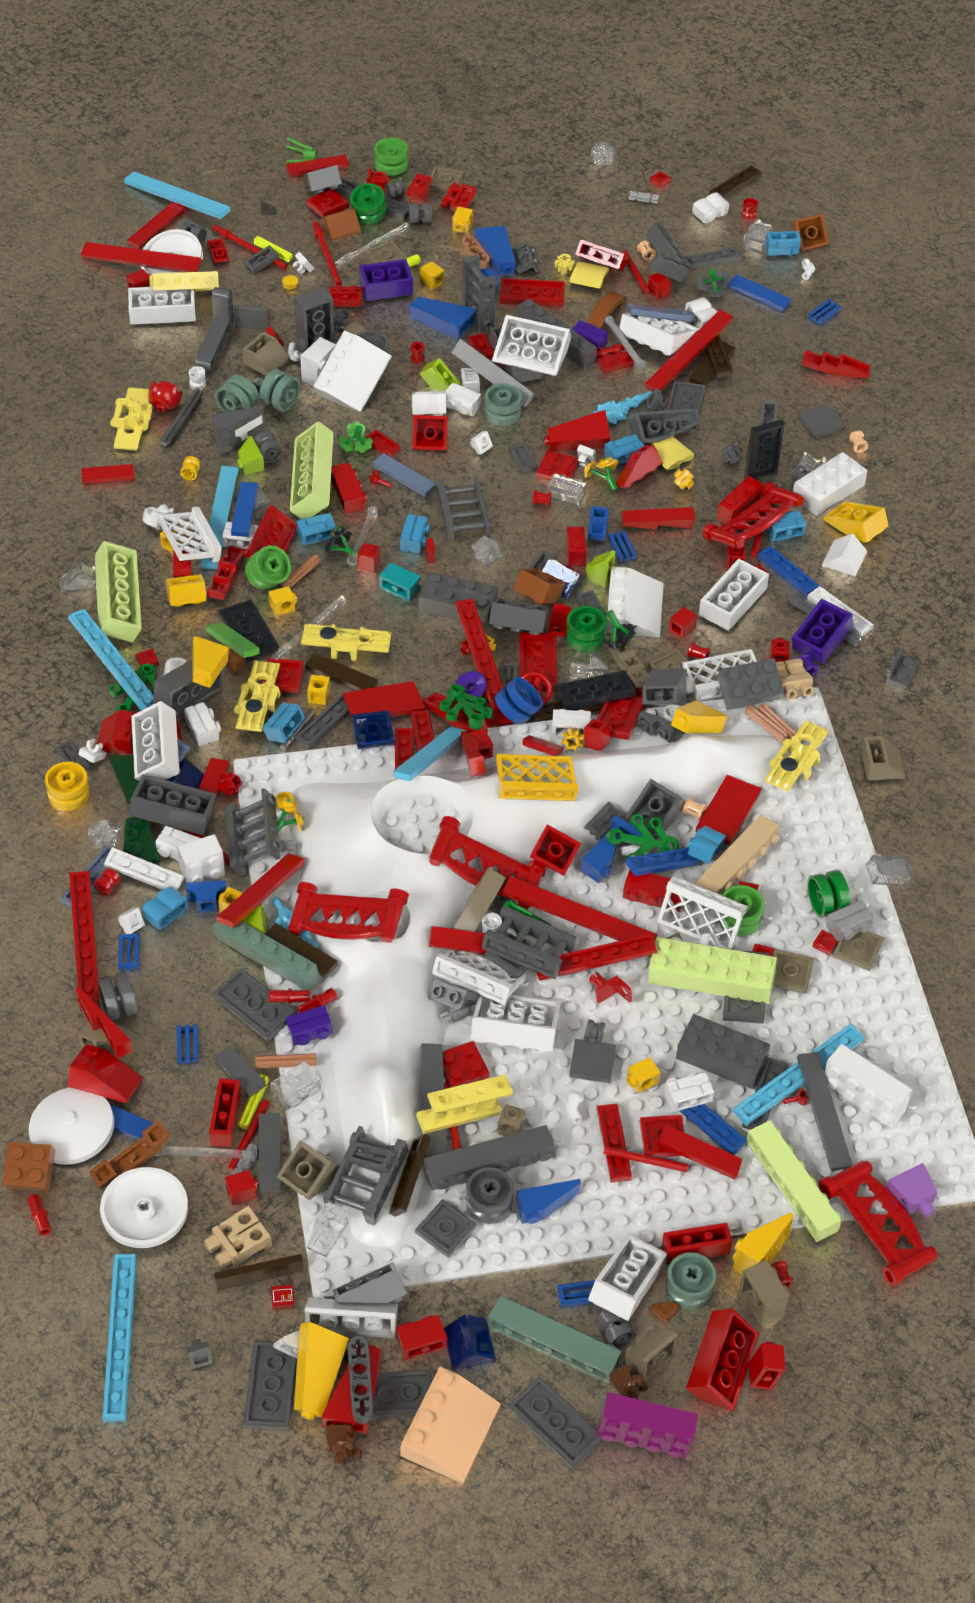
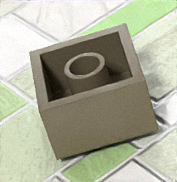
[739,1260,790,1327]

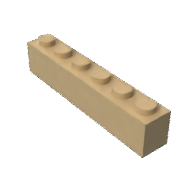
[694,815,780,910]

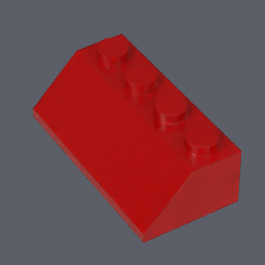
[686,1308,759,1411]

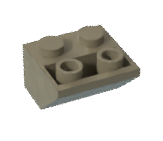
[242,332,290,376]
[861,736,905,781]

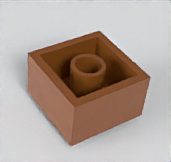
[513,568,566,605]
[2,1142,55,1192]

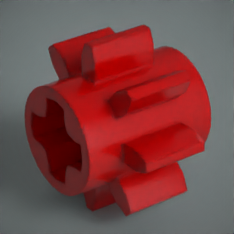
[218,772,241,796]

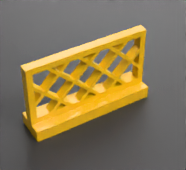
[496,754,579,801]

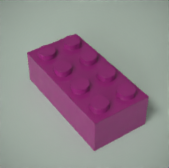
[596,1392,698,1458]

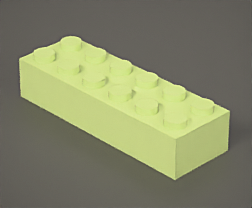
[290,421,333,519]
[95,541,141,643]
[649,937,777,1004]

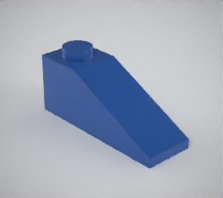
[580,824,620,883]
[516,1179,581,1224]

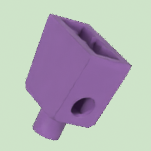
[886,1163,937,1218]

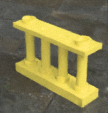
[149,271,219,291]
[416,1074,513,1134]

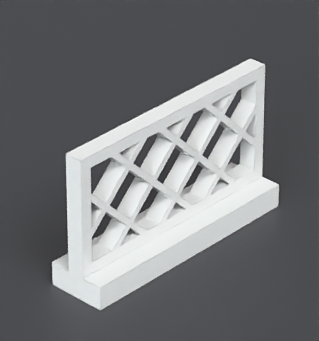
[158,506,222,563]
[682,649,757,702]
[657,876,748,950]
[432,950,527,1005]

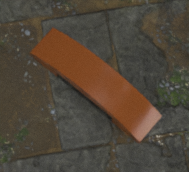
[586,291,627,329]
[89,1120,171,1189]

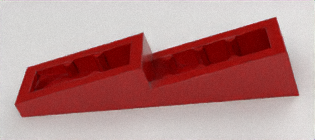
[621,507,695,530]
[422,692,488,733]
[461,731,486,777]
[75,987,133,1059]

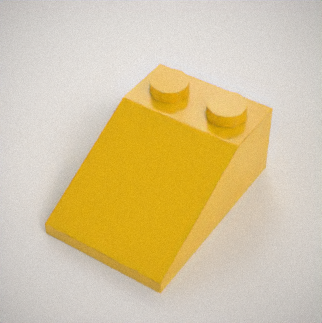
[823,501,888,543]
[732,1213,794,1275]

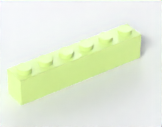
[747,1121,841,1242]

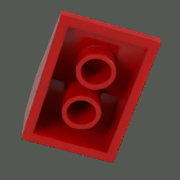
[68,1044,143,1103]

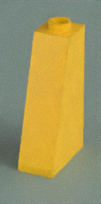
[294,1322,349,1421]

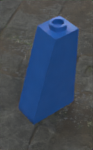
[474,226,515,276]
[409,297,476,339]

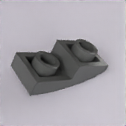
[638,712,676,743]

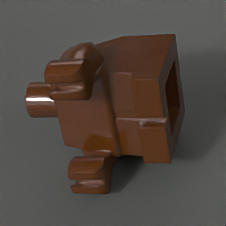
[609,1364,648,1400]
[327,1425,362,1466]

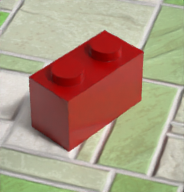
[566,526,587,567]
[396,1315,447,1361]
[749,1342,786,1390]

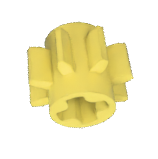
[555,254,575,274]

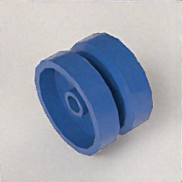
[495,676,543,725]

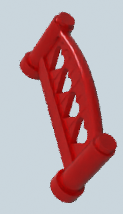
[702,482,804,549]
[429,816,548,910]
[288,882,409,943]
[818,1160,938,1287]

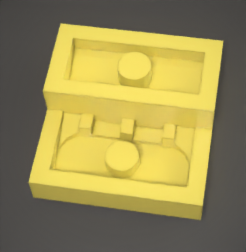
[570,261,609,289]
[652,436,695,470]

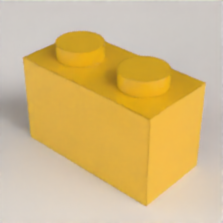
[166,574,206,607]

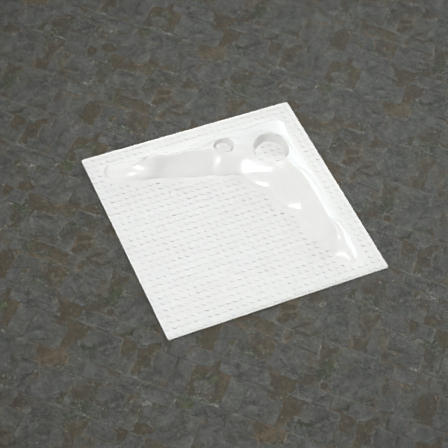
[233,688,975,1299]

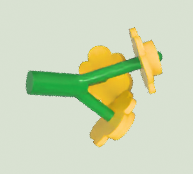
[584,457,618,492]
[276,797,304,832]

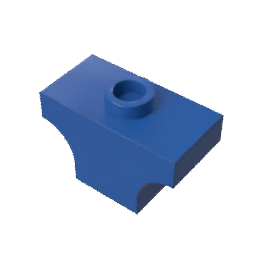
[587,506,609,541]
[186,880,226,913]

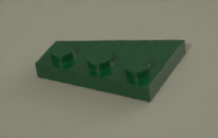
[109,755,139,804]
[123,817,160,864]

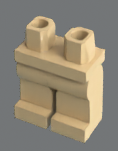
[776,658,813,700]
[204,1206,272,1269]

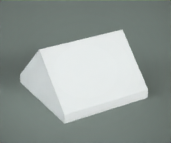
[822,533,867,576]

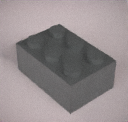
[489,598,550,635]
[717,658,784,710]

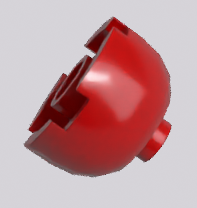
[148,381,183,412]

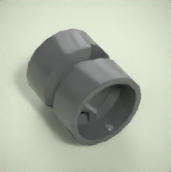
[409,202,432,224]
[178,221,207,246]
[254,431,282,463]
[596,1309,636,1348]

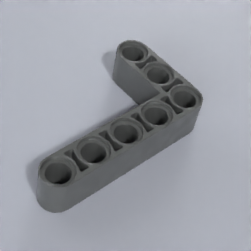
[646,222,693,282]
[194,287,234,372]

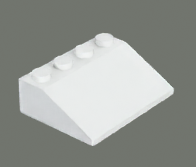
[619,313,700,356]
[492,315,571,376]
[313,331,391,413]
[606,566,664,638]
[470,994,561,1052]

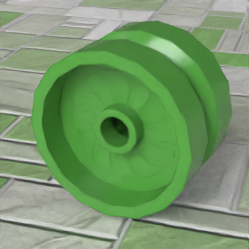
[374,138,408,176]
[245,545,291,591]
[718,885,764,937]

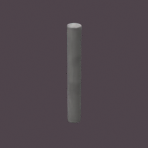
[280,708,316,751]

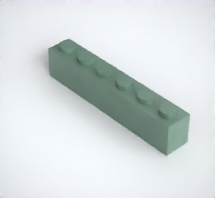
[212,921,321,991]
[488,1295,622,1384]

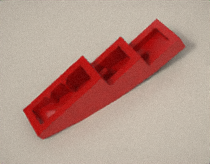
[801,350,871,379]
[207,546,246,600]

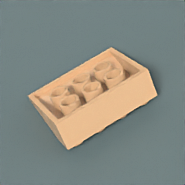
[400,1367,501,1484]

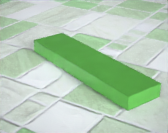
[206,622,259,658]

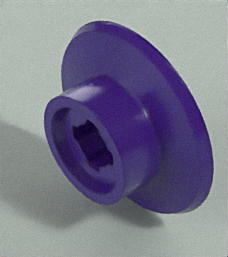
[455,671,486,701]

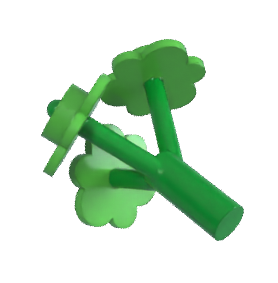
[338,421,373,453]

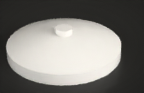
[141,229,203,276]
[29,1087,114,1165]
[100,1167,188,1248]

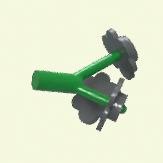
[696,269,731,298]

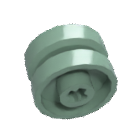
[259,369,300,412]
[215,375,259,412]
[485,383,522,426]
[666,1252,716,1311]

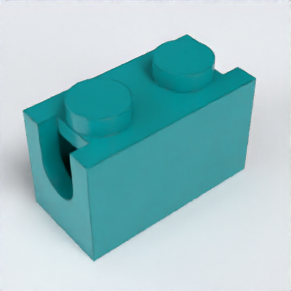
[379,563,421,602]

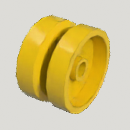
[45,761,90,811]

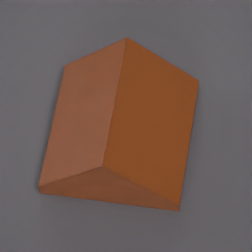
[320,209,361,240]
[792,213,830,252]

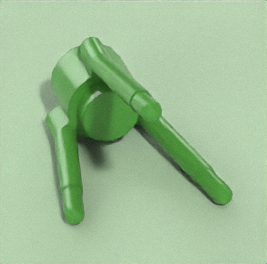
[286,137,318,163]

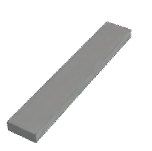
[451,339,535,407]

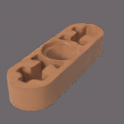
[462,235,490,269]

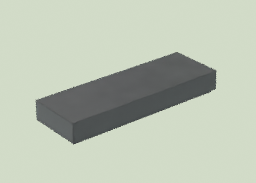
[214,1046,266,1097]

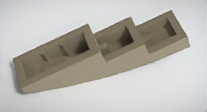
[606,636,649,689]
[451,867,505,932]

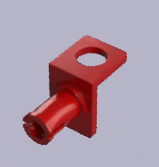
[548,603,571,637]
[589,972,632,1003]

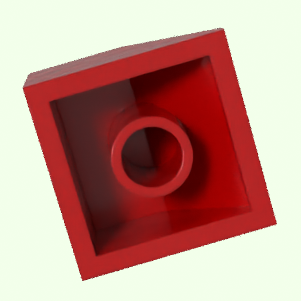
[412,415,448,450]
[96,710,138,755]
[530,824,581,876]

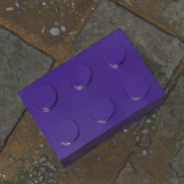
[359,259,413,301]
[792,598,853,665]

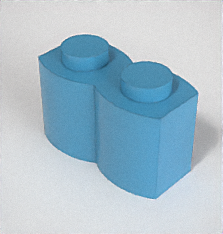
[687,826,726,864]
[142,886,188,930]

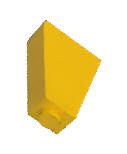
[192,636,229,688]
[671,700,728,733]

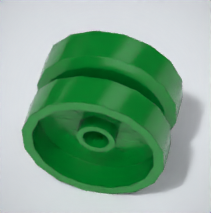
[350,183,387,225]
[566,606,607,652]
[807,869,851,918]

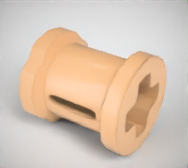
[637,240,656,261]
[849,431,868,453]
[682,797,707,821]

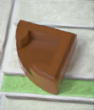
[649,1302,680,1324]

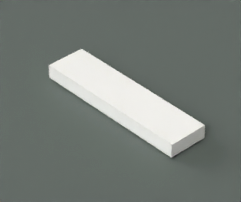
[807,586,874,637]
[104,847,185,892]

